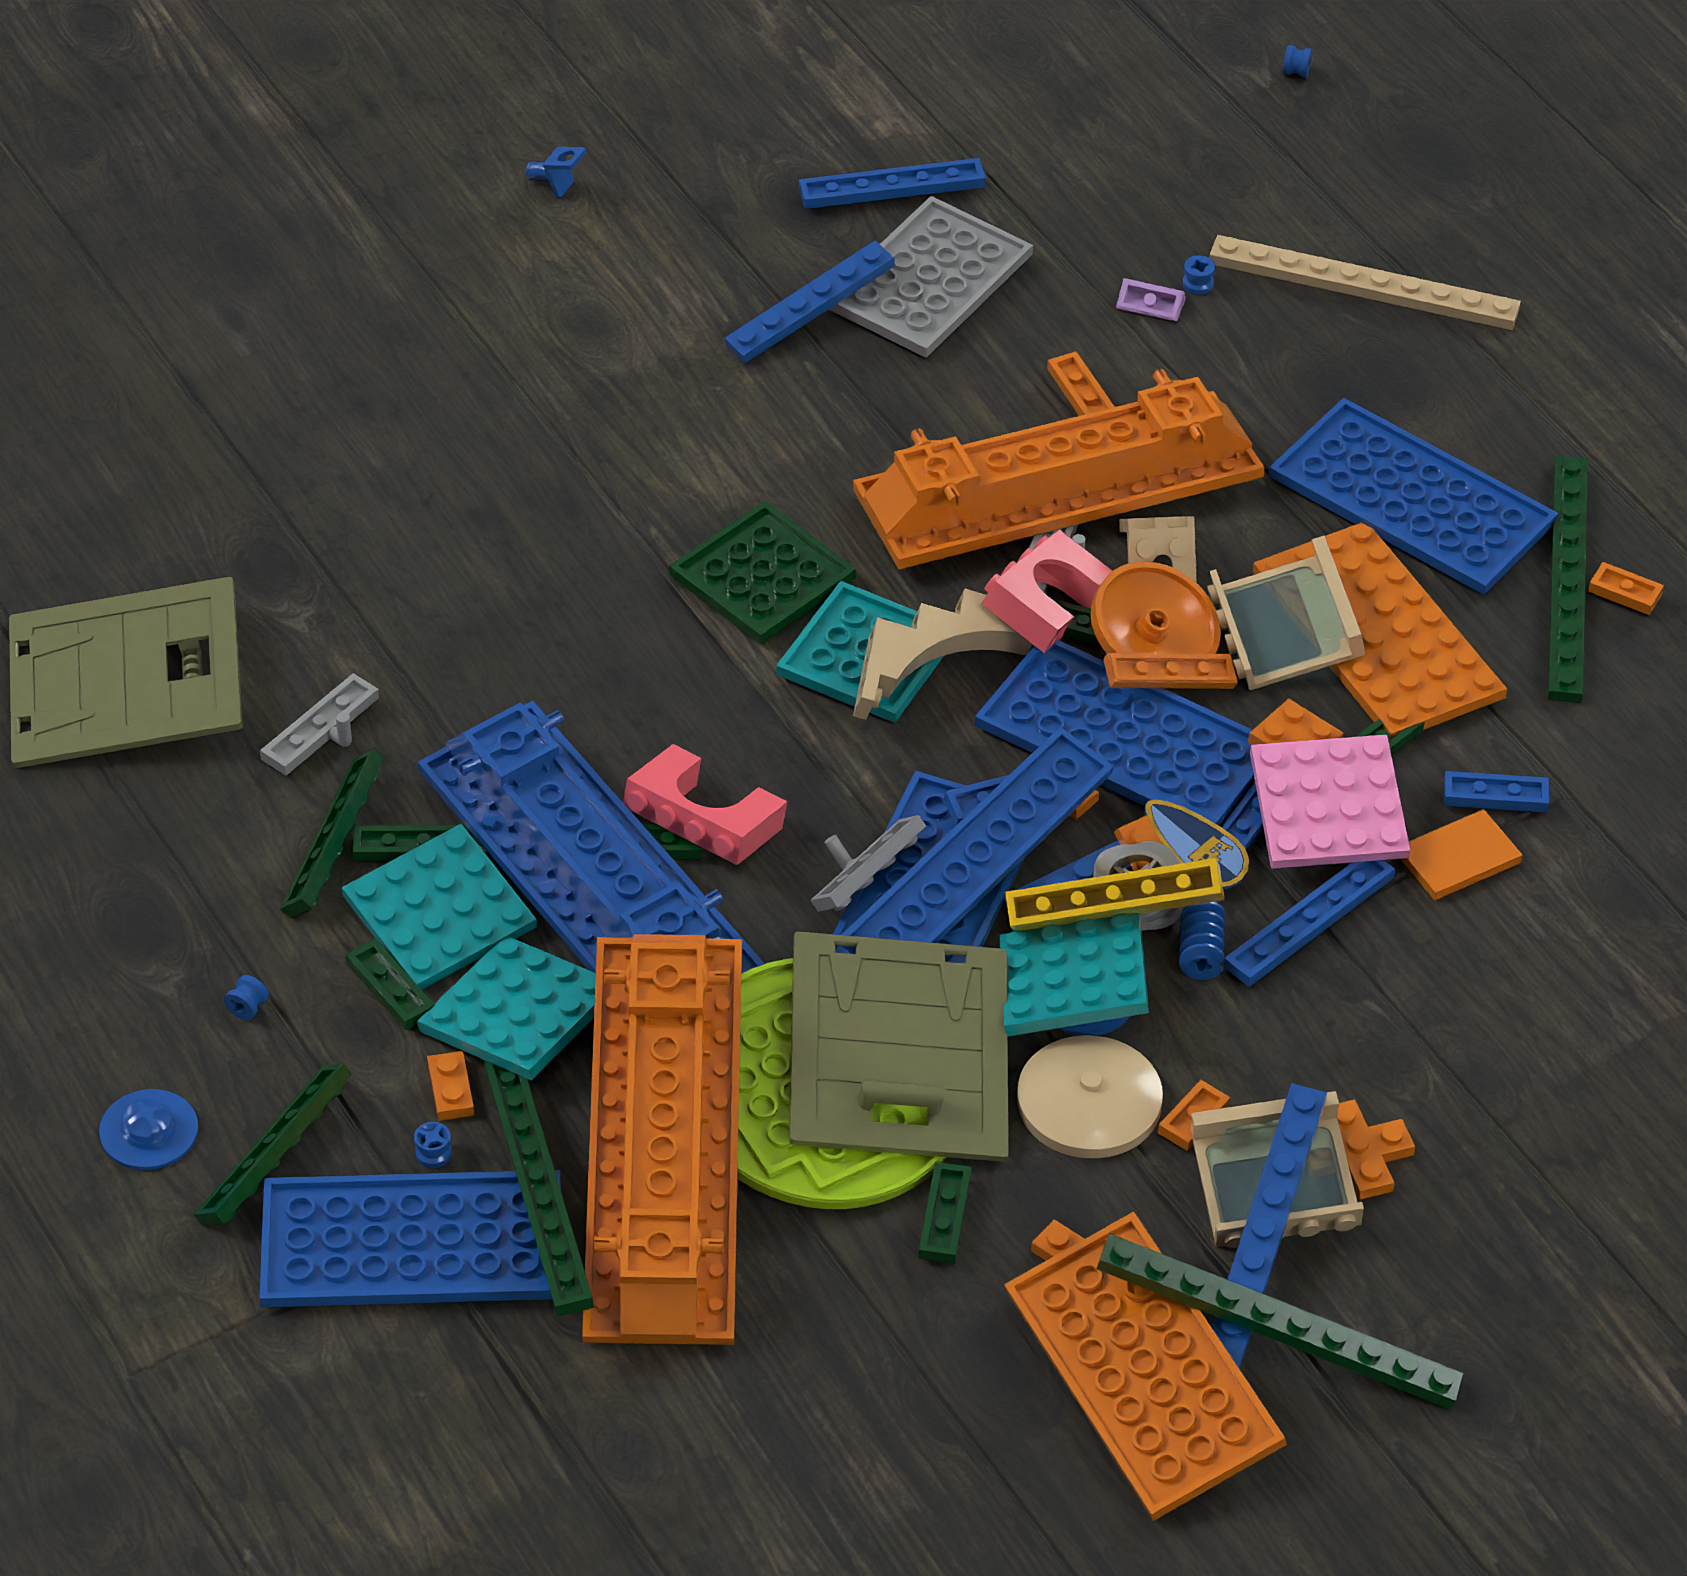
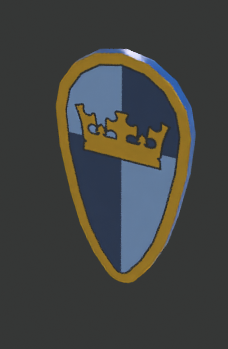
[1145,799,1249,889]

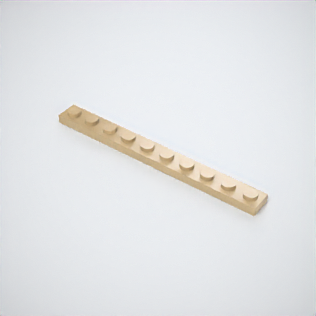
[1209,235,1521,330]

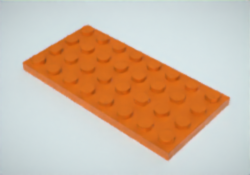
[1253,523,1507,739]
[1004,1212,1287,1521]

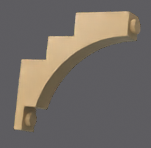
[853,589,1033,720]

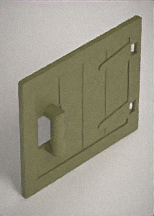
[9,577,243,768]
[789,932,1008,1162]

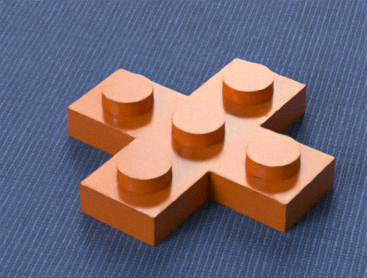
[1305,1099,1415,1200]

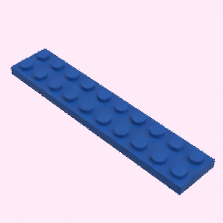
[841,726,1114,954]

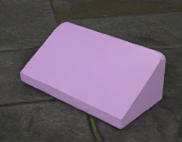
[1116,278,1186,322]

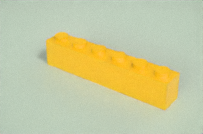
[1005,858,1225,931]

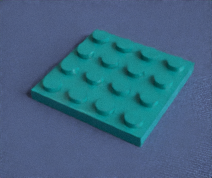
[776,581,944,723]
[342,824,537,990]
[1000,913,1149,1037]
[417,937,596,1080]

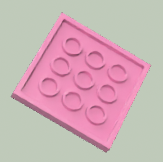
[1250,735,1410,869]

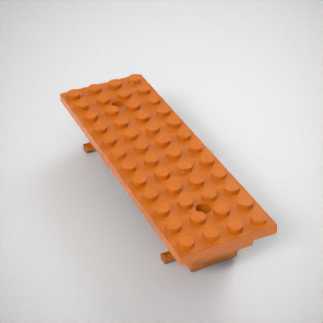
[853,369,1264,569]
[582,934,742,1345]

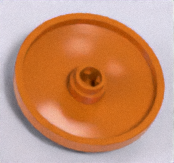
[1091,562,1221,654]

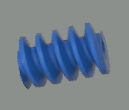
[1179,902,1225,980]

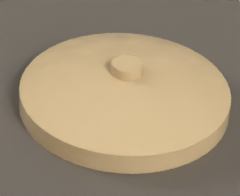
[1017,1035,1163,1158]

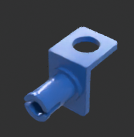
[526,147,586,197]

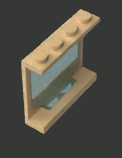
[1207,536,1366,690]
[1190,1091,1364,1248]

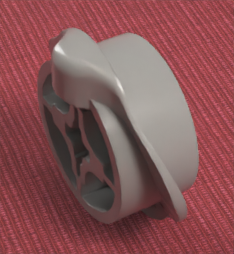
[1094,841,1185,931]

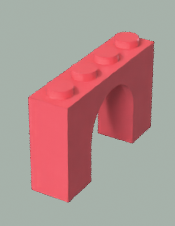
[981,530,1112,653]
[623,744,787,865]

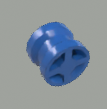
[1283,45,1313,78]
[1182,255,1215,295]
[224,975,269,1020]
[414,1122,452,1168]

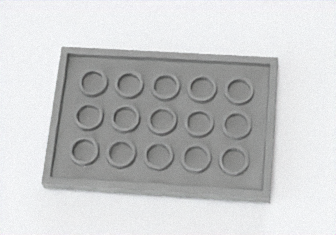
[829,196,1033,358]

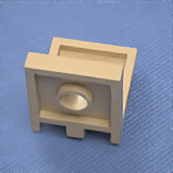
[1119,516,1196,582]

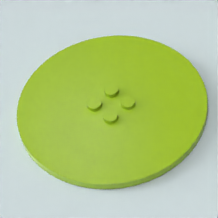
[737,958,947,1209]

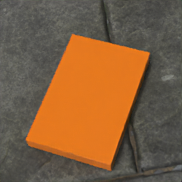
[1400,809,1523,901]

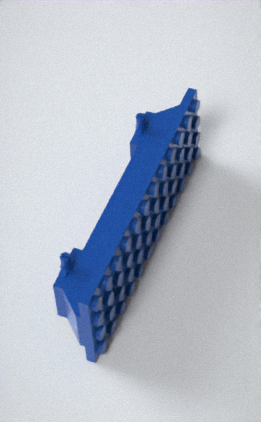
[417,700,765,974]

